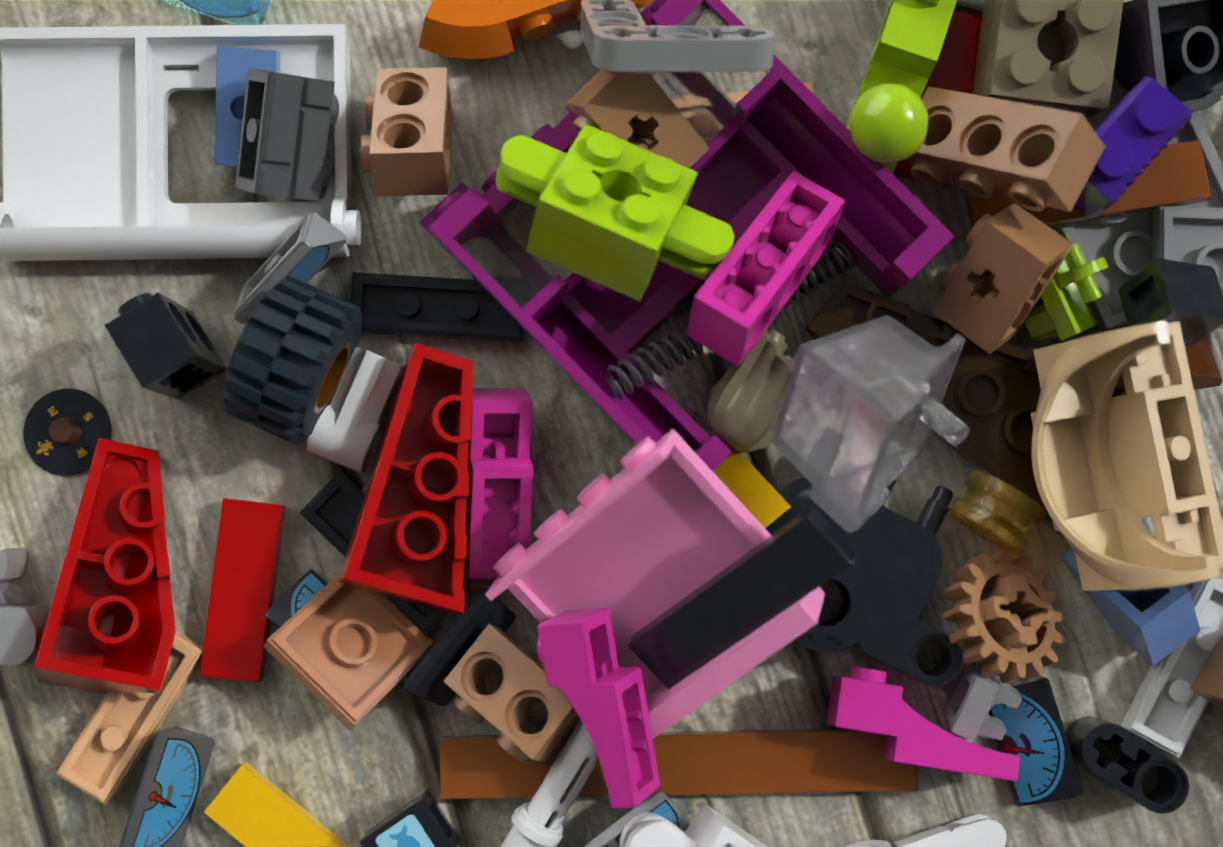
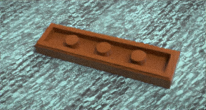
[963,140,1212,229]

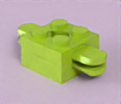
[495,123,734,301]

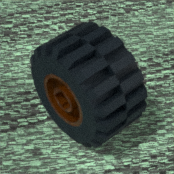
[224,277,361,445]

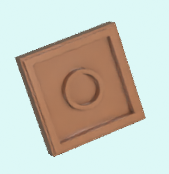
[263,572,435,732]

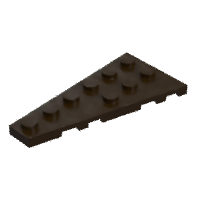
[804,282,1126,539]

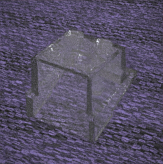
[771,315,970,534]

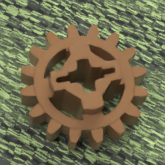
[942,550,1066,684]

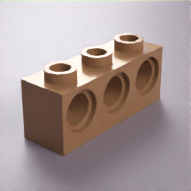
[906,86,1105,212]

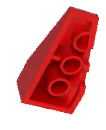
[34,438,176,693]

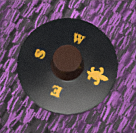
[24,388,112,475]

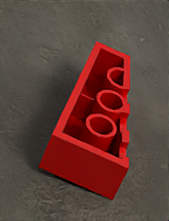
[338,343,474,615]

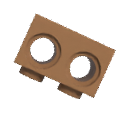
[360,67,453,196]
[443,624,580,763]

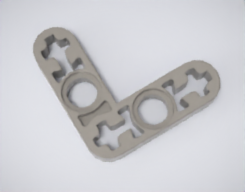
[580,0,775,72]

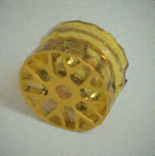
[948,470,1046,555]

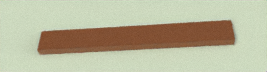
[440,729,918,799]

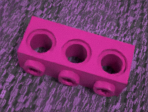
[687,171,846,367]

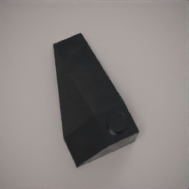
[1113,0,1223,112]

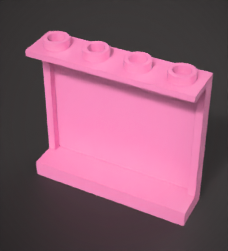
[485,429,825,739]

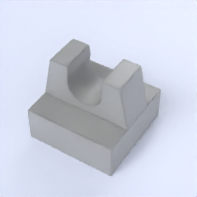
[943,662,1022,741]

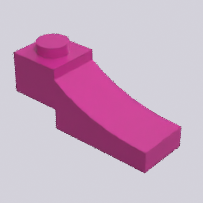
[466,388,533,580]
[537,607,660,808]
[826,666,1020,781]

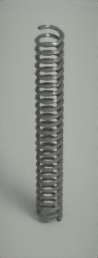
[606,241,856,400]

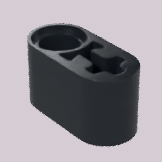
[1066,716,1189,813]

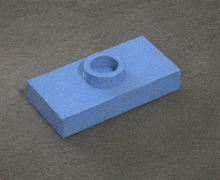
[214,46,280,167]

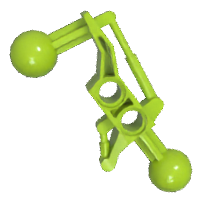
[846,0,957,174]

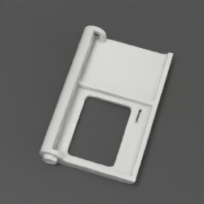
[0,24,362,261]

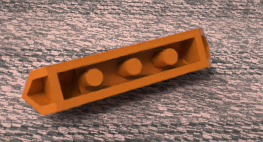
[418,0,654,59]

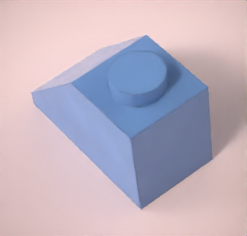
[1061,548,1201,666]

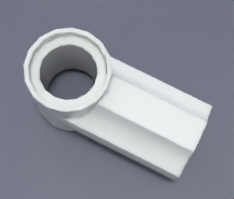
[306,347,404,474]

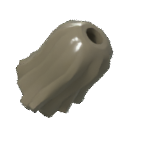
[706,330,822,453]

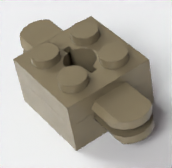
[972,0,1124,119]

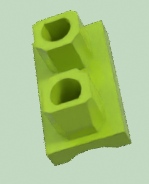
[1024,229,1109,341]

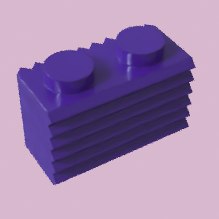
[1074,76,1192,218]

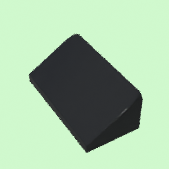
[404,589,516,706]

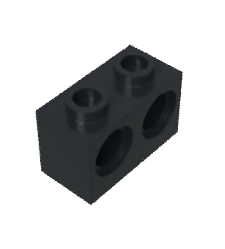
[104,292,227,400]

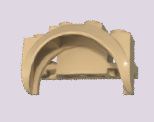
[1030,321,1223,591]

